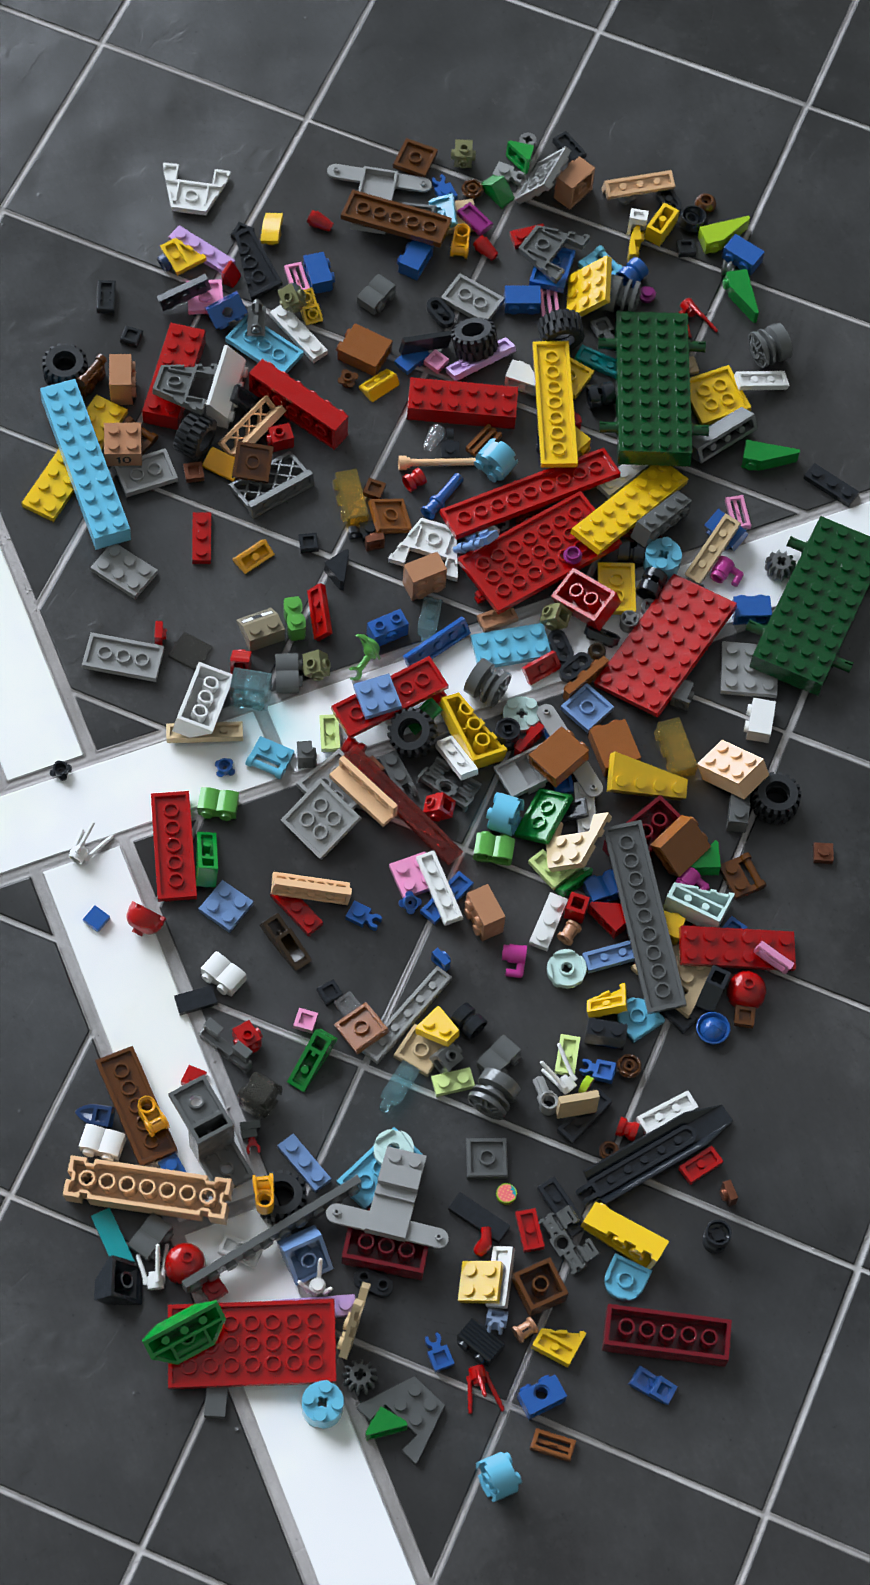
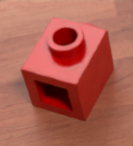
[266,423,294,452]
[564,891,590,923]

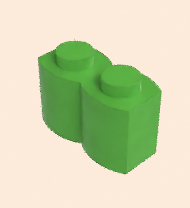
[284,596,306,641]
[197,787,240,821]
[473,831,515,866]

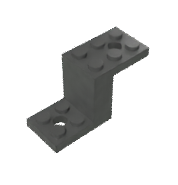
[168,1075,254,1188]

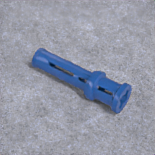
[420,473,464,520]

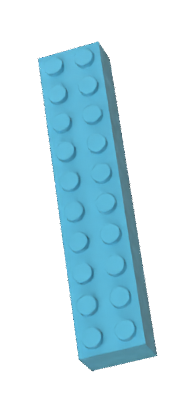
[40,379,131,550]

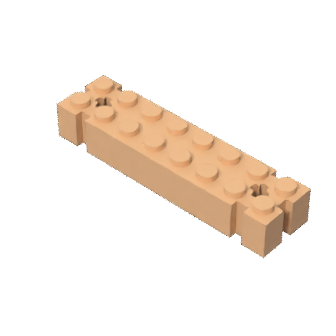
[63,1155,234,1225]

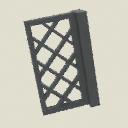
[229,451,315,519]

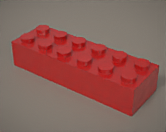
[142,322,206,430]
[249,359,348,450]
[407,377,518,429]

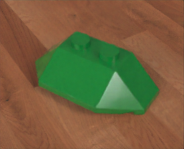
[142,1300,226,1365]

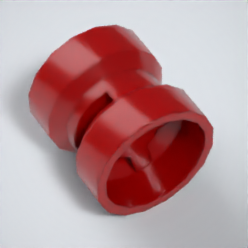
[402,468,427,492]
[341,737,367,761]
[615,1117,640,1142]

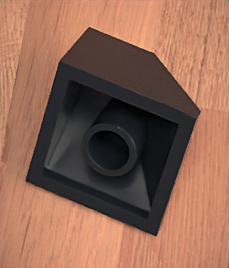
[94,1255,143,1305]

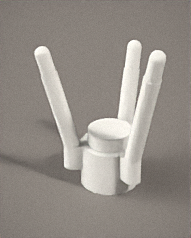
[69,822,114,864]
[540,1043,577,1095]
[136,1244,169,1290]
[298,1258,333,1297]

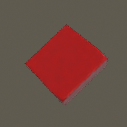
[221,260,241,288]

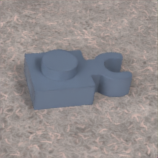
[485,1308,508,1335]

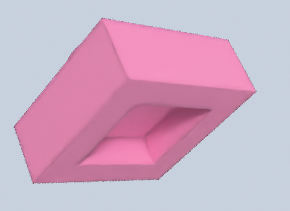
[424,349,449,374]
[293,1008,318,1033]

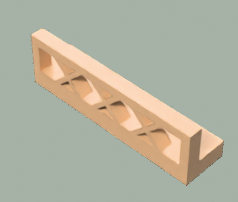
[602,170,675,199]
[218,395,286,457]
[329,756,398,827]
[271,872,352,905]

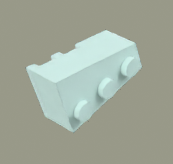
[663,882,735,927]

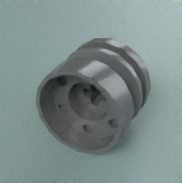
[602,274,641,313]
[748,323,793,368]
[463,658,512,708]
[467,1067,521,1120]

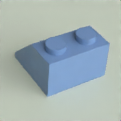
[277,1225,333,1286]

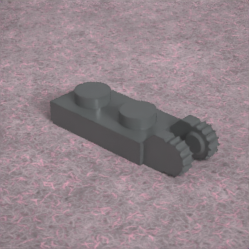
[378,750,418,801]

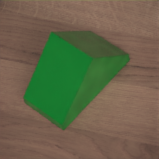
[506,141,534,174]
[481,176,515,209]
[690,840,721,875]
[365,1406,408,1441]

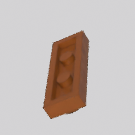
[563,656,609,701]

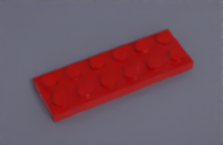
[331,656,449,739]
[151,791,197,902]
[679,925,796,971]

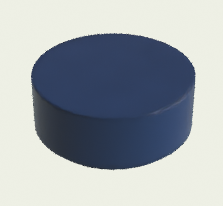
[157,254,173,272]

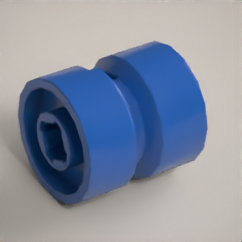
[615,257,649,288]

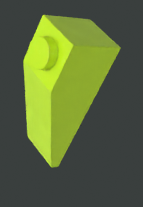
[698,216,750,254]

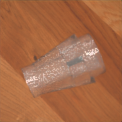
[423,424,446,452]

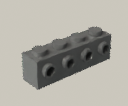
[692,407,758,463]
[631,490,692,548]

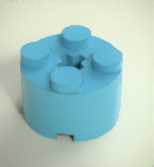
[474,439,518,482]
[643,537,682,581]
[486,792,524,836]
[302,1380,344,1429]
[476,1452,522,1502]

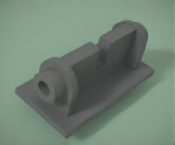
[247,299,266,337]

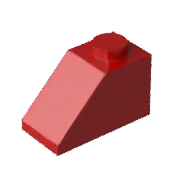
[230,649,252,680]
[587,902,627,938]

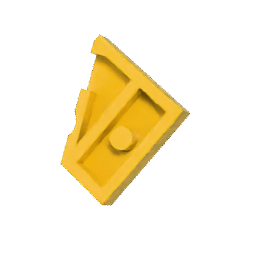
[160,238,207,276]
[587,983,627,1018]
[415,1006,460,1047]
[531,1328,586,1368]

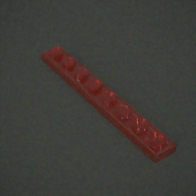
[343,745,463,866]

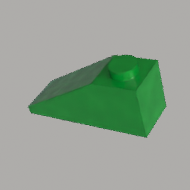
[723,269,759,323]
[741,440,800,471]
[196,832,218,887]
[287,1029,338,1092]

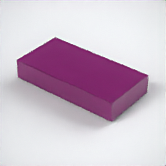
[457,202,493,236]

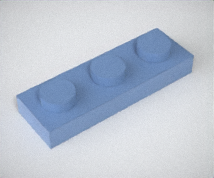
[582,940,635,973]
[277,1134,331,1193]

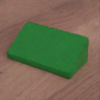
[554,867,593,898]

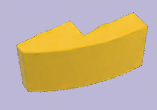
[261,213,283,245]
[628,225,644,262]
[300,288,323,326]

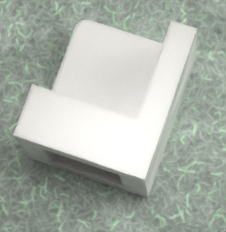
[627,208,649,235]

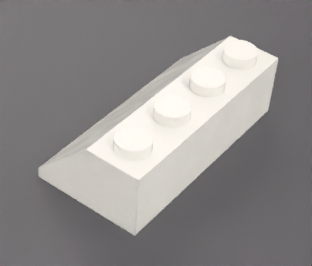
[206,345,248,428]
[172,662,234,738]

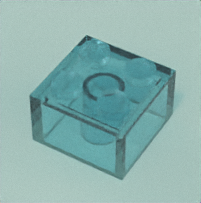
[230,667,272,711]

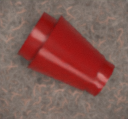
[306,210,334,232]
[473,235,499,261]

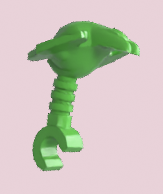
[349,634,381,681]

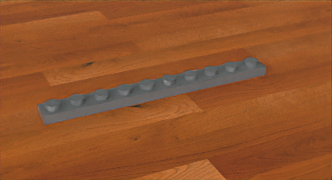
[182,1175,362,1294]

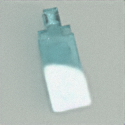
[418,597,443,643]
[379,1060,420,1113]

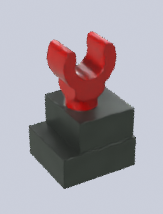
[239,1119,261,1155]

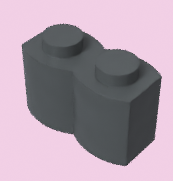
[357,274,396,315]
[275,653,303,693]
[476,1034,521,1074]
[128,1213,174,1263]

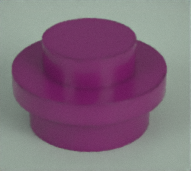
[640,286,656,303]
[563,546,582,564]

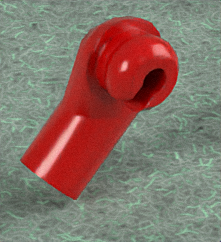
[474,1227,492,1256]

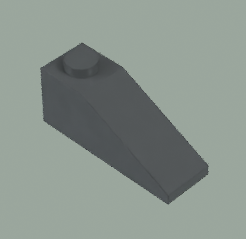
[726,793,750,833]

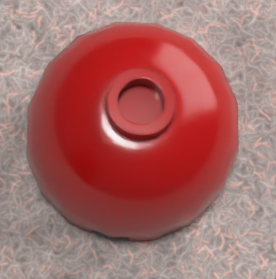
[126,901,167,937]
[726,971,766,1009]
[164,1243,206,1284]

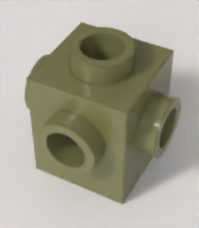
[451,139,476,168]
[278,283,307,313]
[539,602,573,631]
[302,649,331,681]

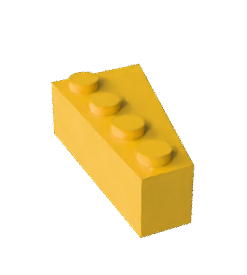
[439,692,508,769]
[606,752,688,801]
[580,1202,669,1270]

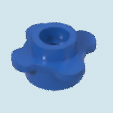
[215,758,235,777]
[398,891,422,914]

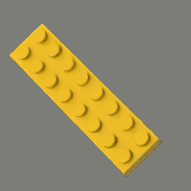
[532,341,578,468]
[21,395,128,522]
[571,465,689,555]

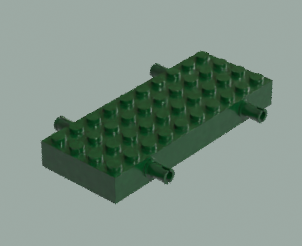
[598,311,709,467]
[745,516,870,696]

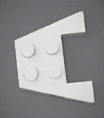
[163,162,231,215]
[388,518,458,582]

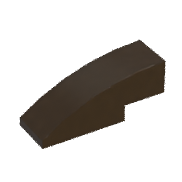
[260,913,312,971]

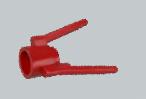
[679,298,718,338]
[466,1365,505,1414]

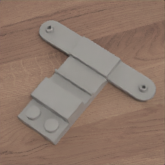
[327,164,432,234]
[494,704,603,797]
[326,1146,449,1249]

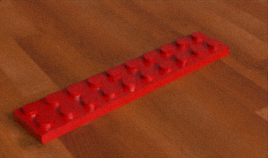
[440,448,621,540]

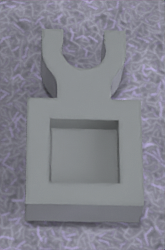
[492,161,525,186]

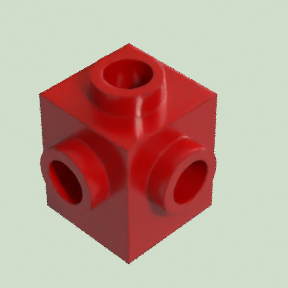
[423,792,456,822]
[232,1020,263,1054]

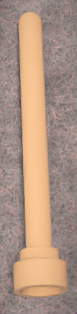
[398,456,476,470]

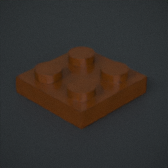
[393,138,438,178]
[232,441,274,484]

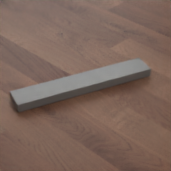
[362,966,452,1064]

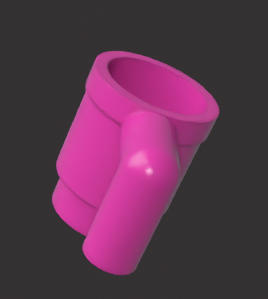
[710,556,744,587]
[676,867,710,891]
[502,944,527,978]

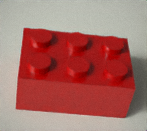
[551,568,621,631]

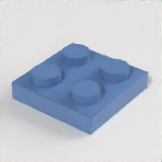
[353,673,402,720]
[560,683,614,733]
[199,880,254,933]

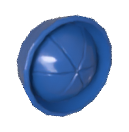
[696,1012,731,1045]

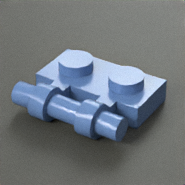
[453,529,499,554]

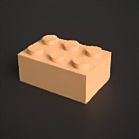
[697,740,769,799]

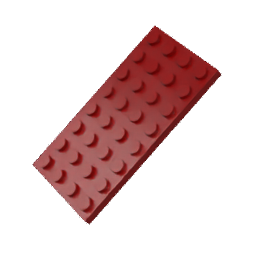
[457,491,622,615]
[594,574,737,717]
[168,1299,337,1389]

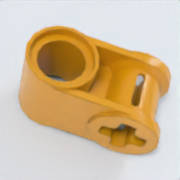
[450,223,470,259]
[138,1096,170,1137]
[252,1173,274,1215]

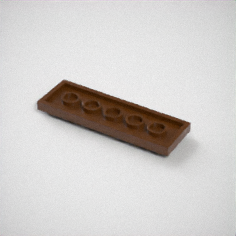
[341,190,452,248]
[95,1045,178,1166]

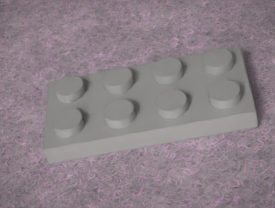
[82,632,165,682]

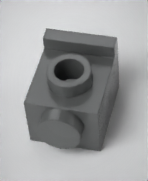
[670,680,695,711]
[296,740,317,769]
[429,1043,464,1074]

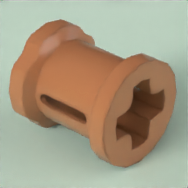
[557,920,582,946]
[512,1317,539,1343]

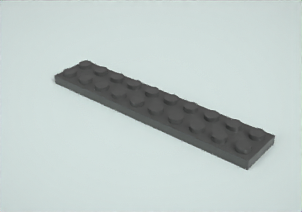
[603,820,687,1014]

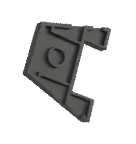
[519,225,590,284]
[152,364,218,415]
[356,1376,445,1465]

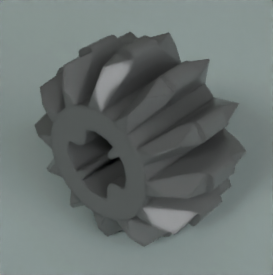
[764,550,796,582]
[342,1359,378,1396]

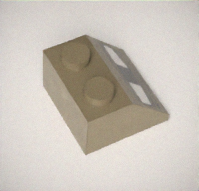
[236,608,285,652]

